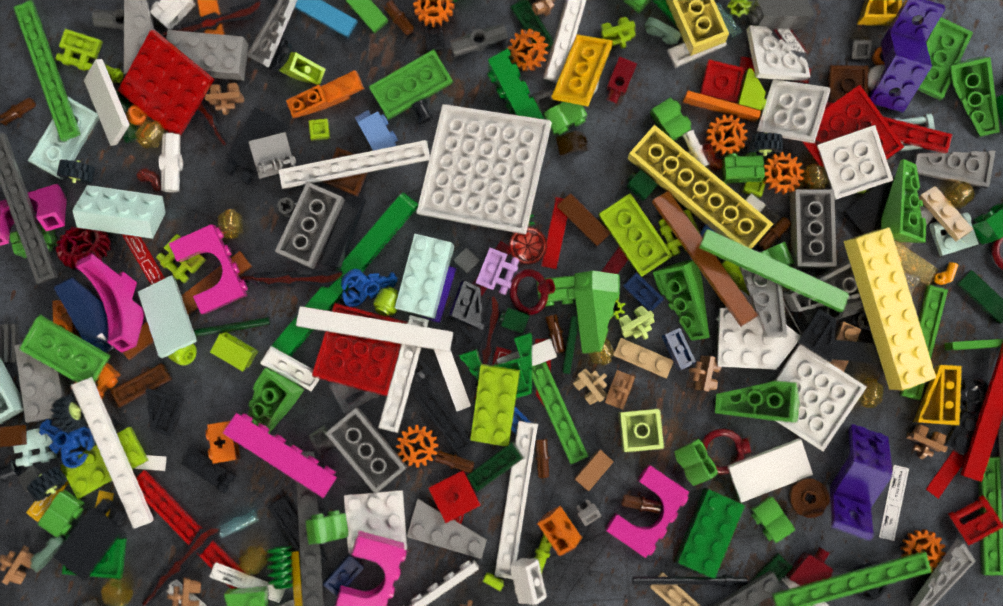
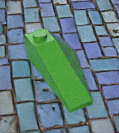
[950,56,1000,136]
[881,159,926,243]
[653,260,709,341]
[575,271,620,354]
[248,368,304,433]
[715,381,800,423]

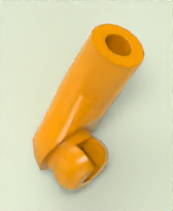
[934,262,958,285]

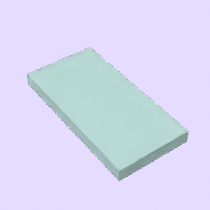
[28,97,99,180]
[138,275,197,358]

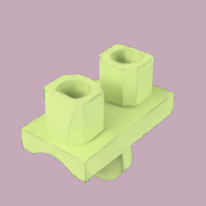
[619,306,655,340]

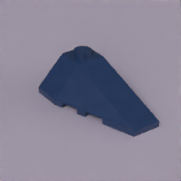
[54,277,115,353]

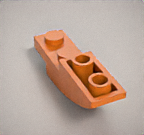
[286,70,364,118]

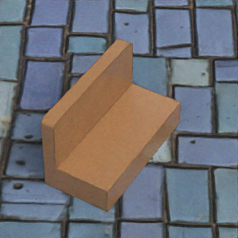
[574,449,614,491]

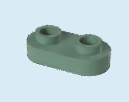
[644,17,681,44]
[30,536,65,572]

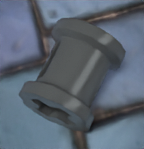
[277,197,296,217]

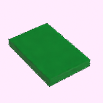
[62,534,127,579]

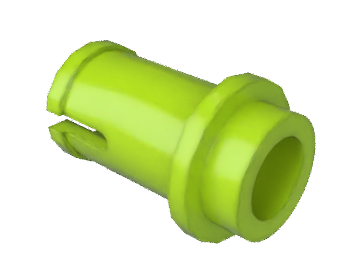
[105,64,124,83]

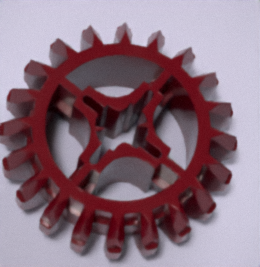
[55,226,111,271]

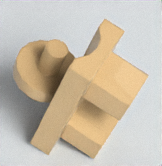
[573,368,607,405]

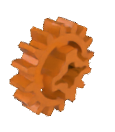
[413,0,454,27]
[508,29,549,71]
[706,114,748,156]
[763,152,804,194]
[396,425,439,467]
[900,529,946,573]

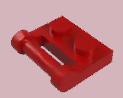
[948,495,1003,546]

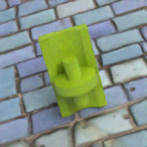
[601,17,635,49]

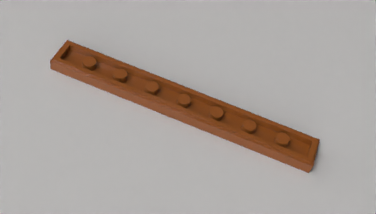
[652,191,758,327]
[123,251,253,360]

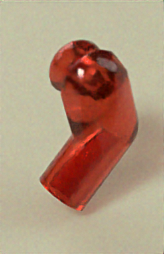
[703,143,723,170]
[137,169,161,192]

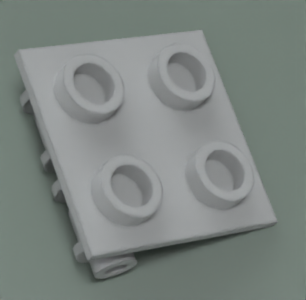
[248,132,296,179]

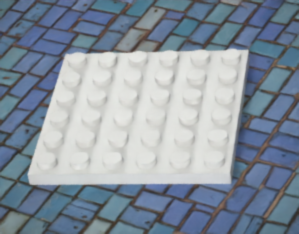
[416,104,552,234]

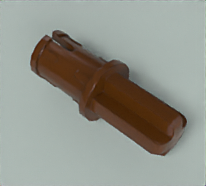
[384,1,414,35]
[0,97,36,126]
[758,217,792,251]
[545,314,566,353]
[535,439,550,478]
[435,450,474,473]
[621,495,661,514]

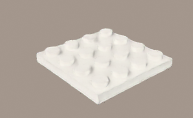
[774,344,866,451]

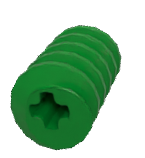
[267,546,293,589]

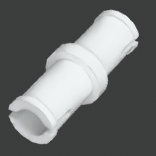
[682,130,709,166]

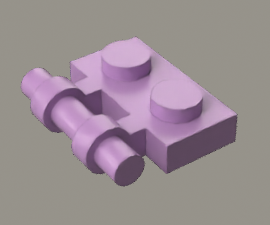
[476,248,519,295]

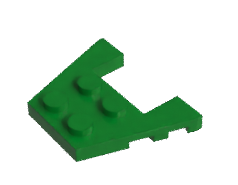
[459,332,532,398]

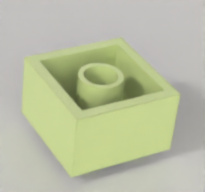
[618,409,664,452]

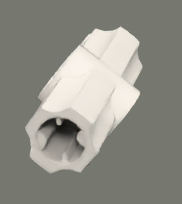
[159,133,183,192]

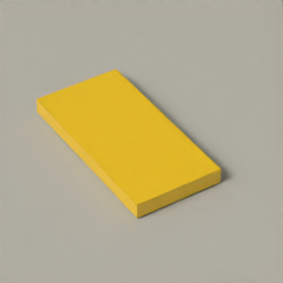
[552,34,613,106]

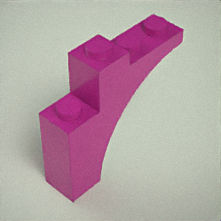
[76,254,145,353]

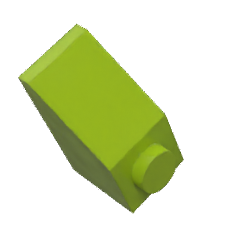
[279,52,325,86]
[737,68,767,110]

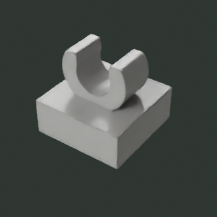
[577,500,602,527]

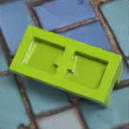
[210,332,259,372]

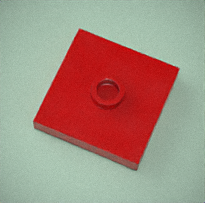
[700,59,745,104]
[429,471,481,523]

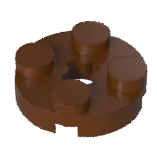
[789,478,830,518]

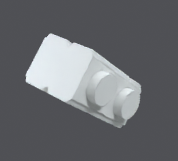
[150,0,196,30]
[510,558,547,605]

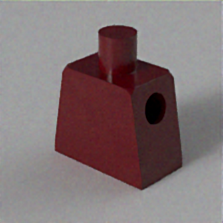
[606,56,637,104]
[785,547,833,586]

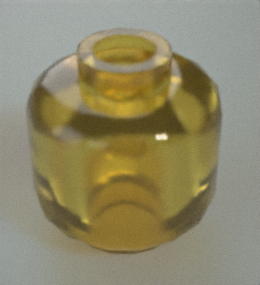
[135,120,165,149]
[801,164,829,190]
[944,181,975,209]
[217,209,243,239]
[588,338,615,366]
[858,378,884,408]
[238,546,268,576]
[101,579,133,606]

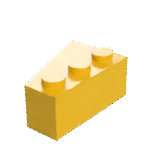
[857,0,902,25]
[913,365,961,425]

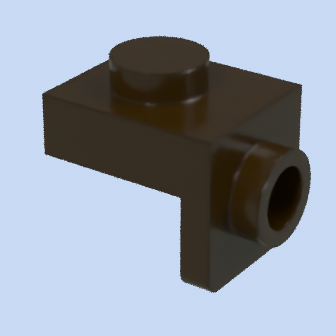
[556,131,588,156]

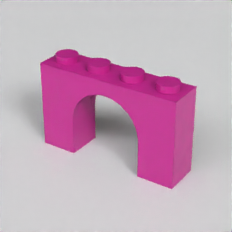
[0,183,67,246]
[169,224,248,314]
[605,464,689,558]
[335,530,407,606]

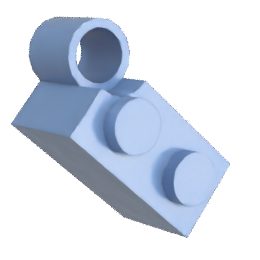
[355,110,398,151]

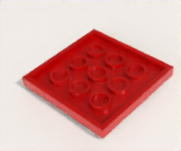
[118,30,214,136]
[801,85,904,178]
[312,303,408,397]

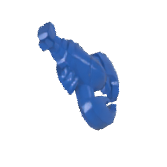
[341,269,397,307]
[39,419,95,468]

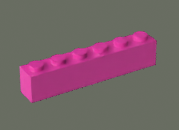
[223,413,337,498]

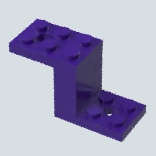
[868,0,945,113]
[830,424,893,540]

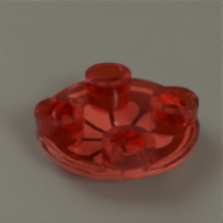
[509,227,547,265]

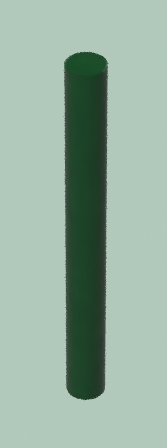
[193,317,270,337]

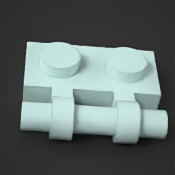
[13,428,57,467]

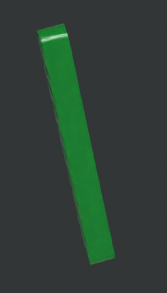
[272,192,418,357]

